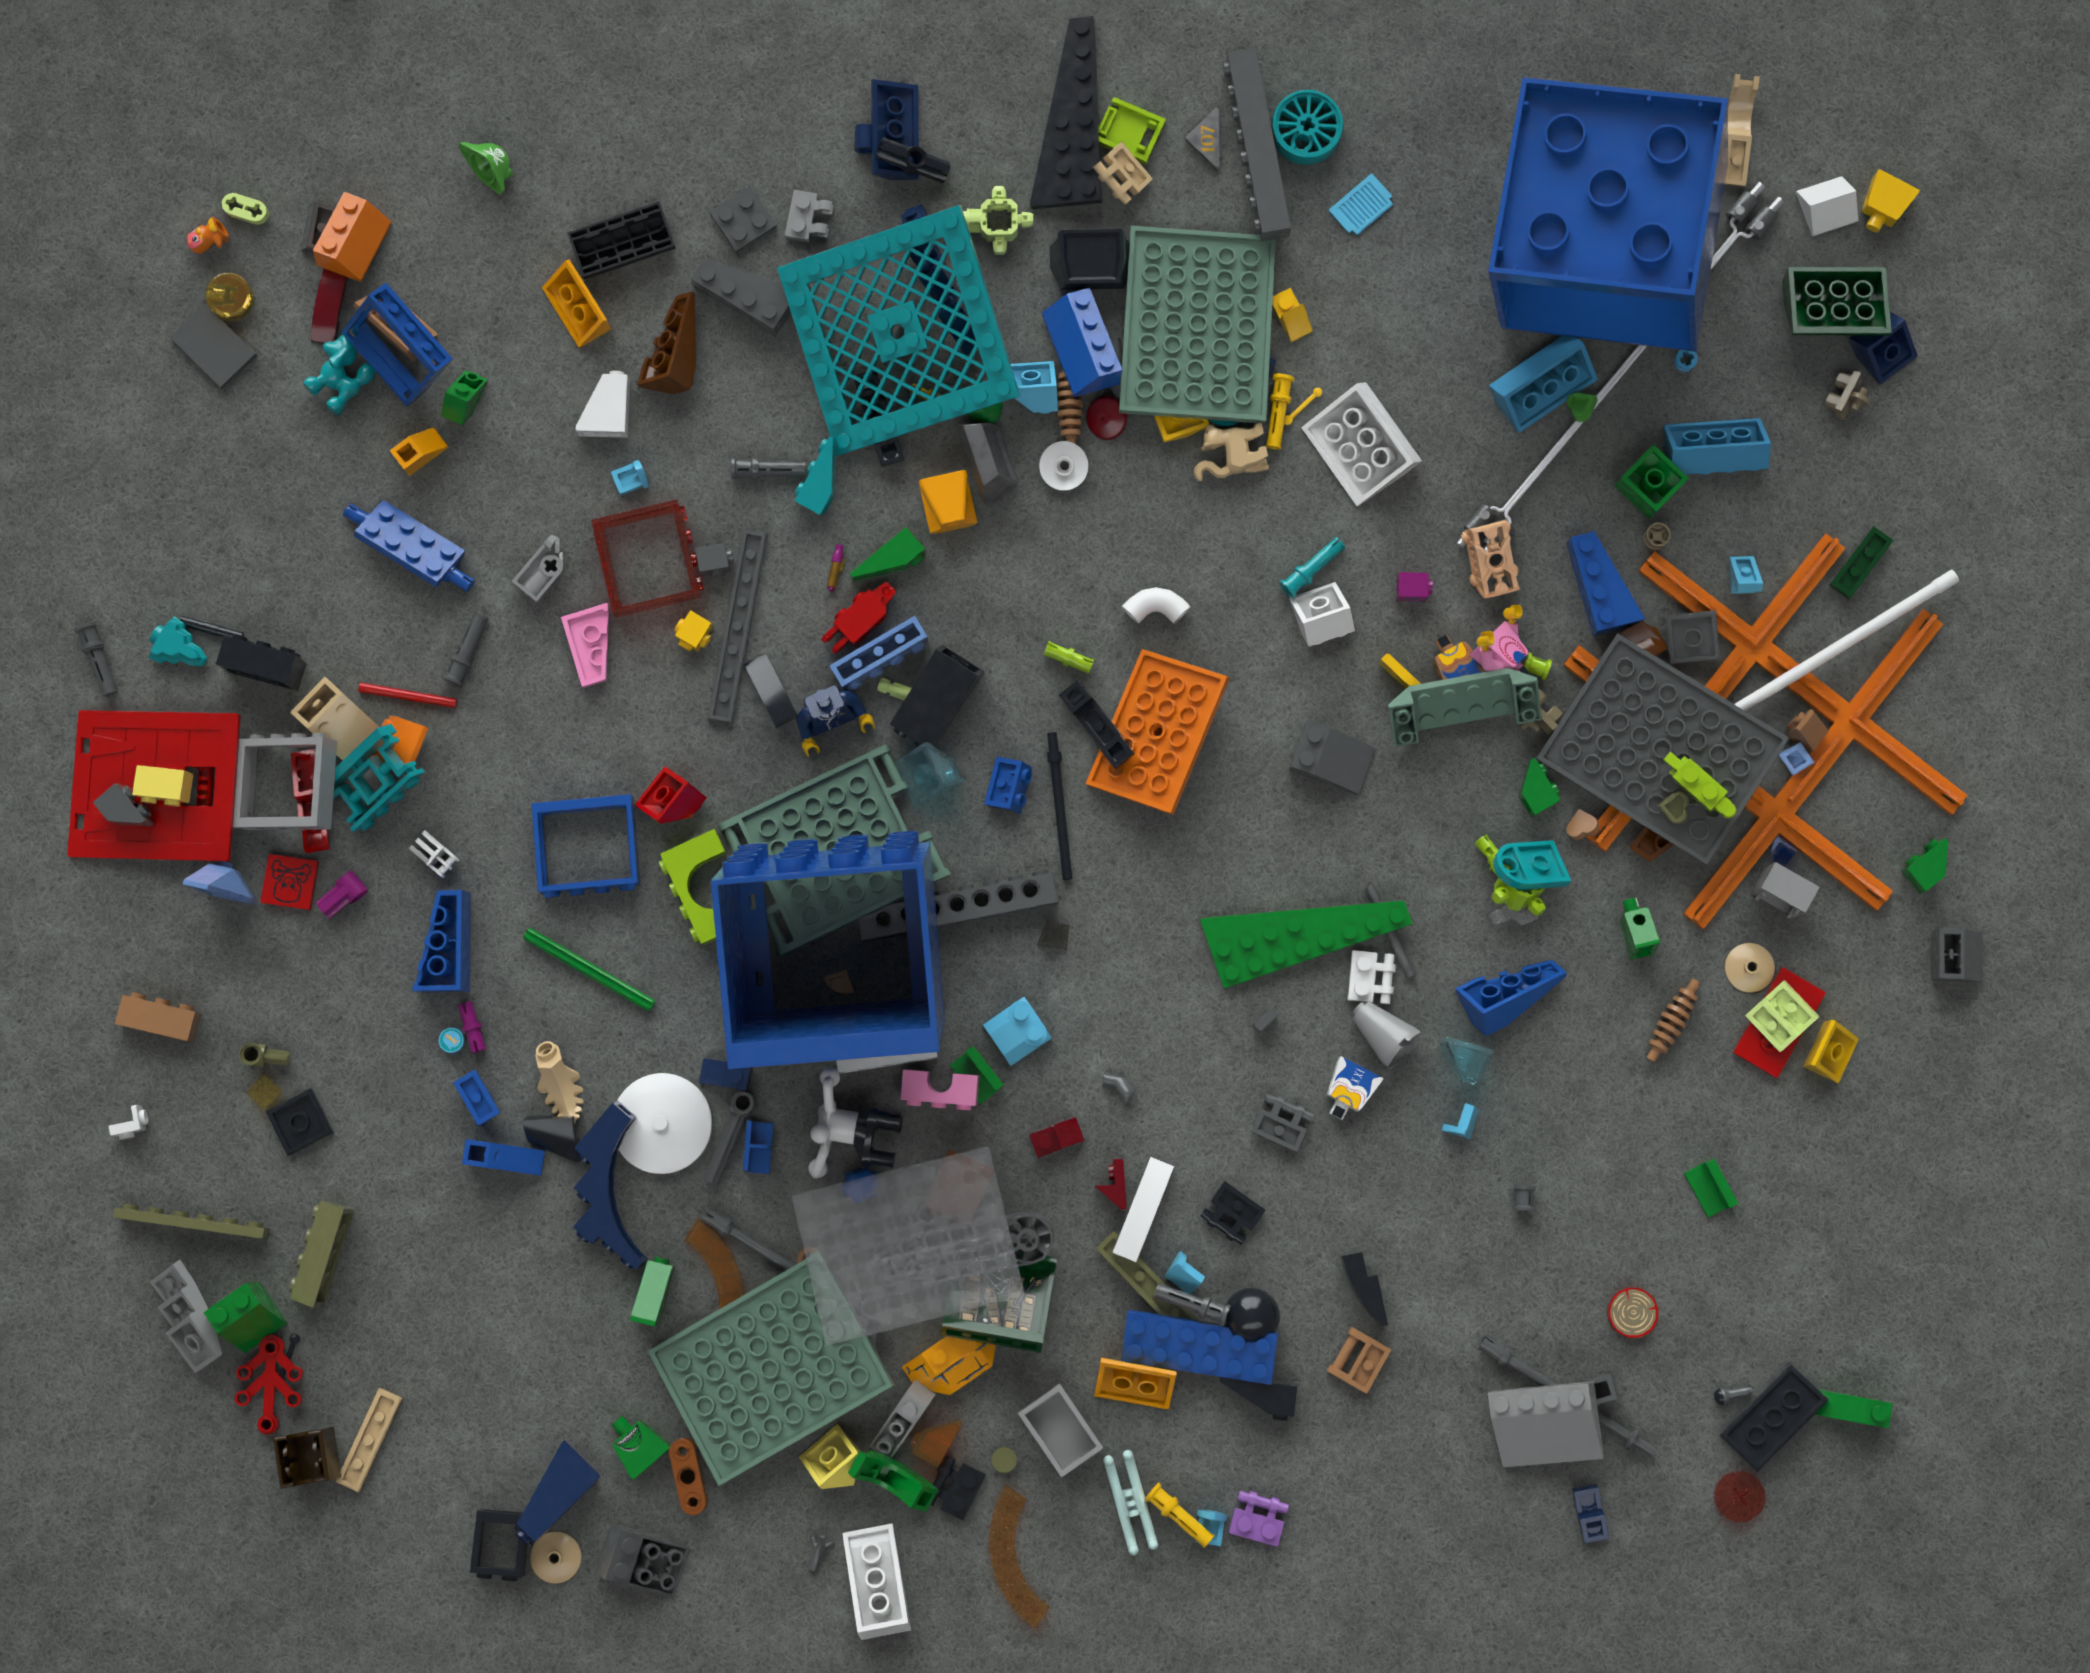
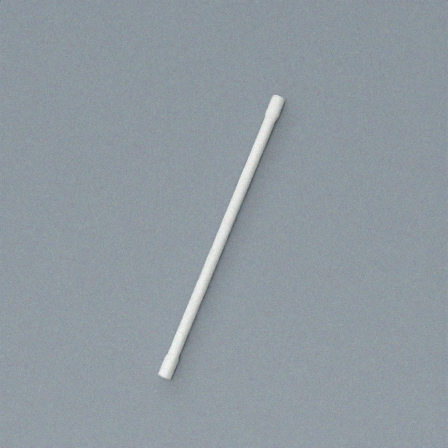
[1735,570,1959,711]

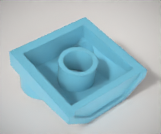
[983,997,1052,1066]

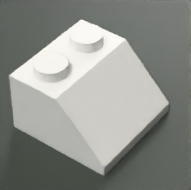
[1289,582,1355,646]

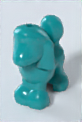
[303,335,376,416]

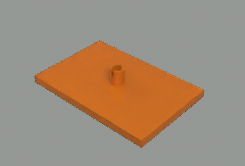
[1085,649,1230,815]

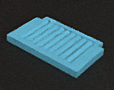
[1328,173,1393,236]

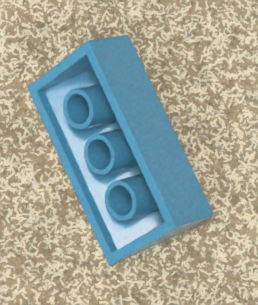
[1489,336,1598,433]
[1663,418,1771,475]

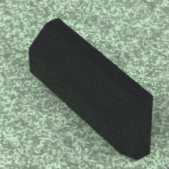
[567,201,676,280]

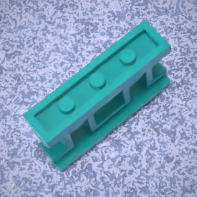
[333,724,425,832]

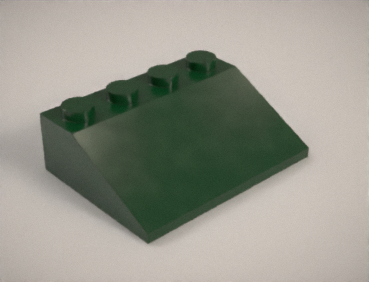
[1782,267,1892,336]

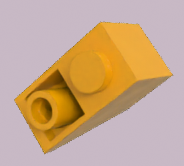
[389,427,449,476]

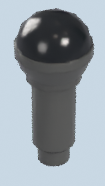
[1714,1386,1753,1406]

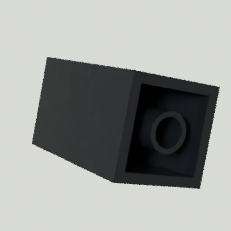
[890,645,984,751]

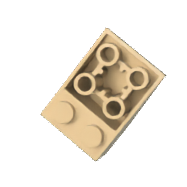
[290,677,379,761]

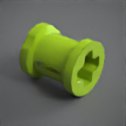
[1524,652,1552,681]

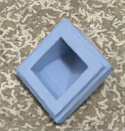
[1779,742,1814,775]

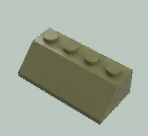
[289,1201,354,1308]

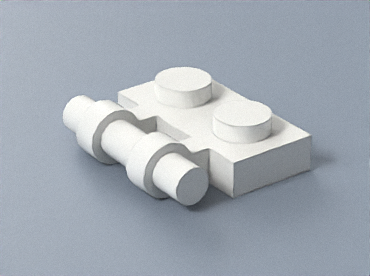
[1347,950,1396,1004]

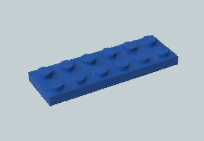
[1121,1310,1278,1385]

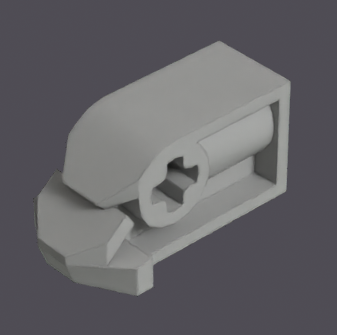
[512,535,563,604]

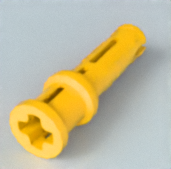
[1266,374,1295,450]
[1144,1482,1215,1548]

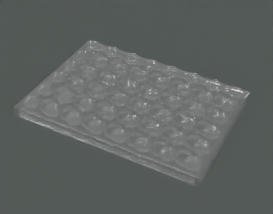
[792,1146,1025,1346]

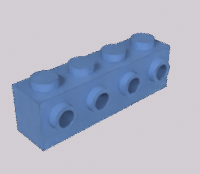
[830,616,928,691]

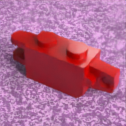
[821,582,897,654]

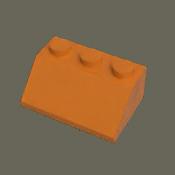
[313,192,392,282]

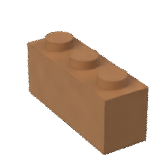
[115,992,201,1043]

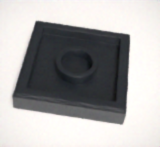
[266,1088,334,1156]

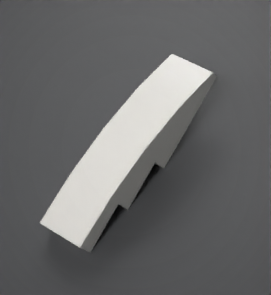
[1113,1157,1174,1262]

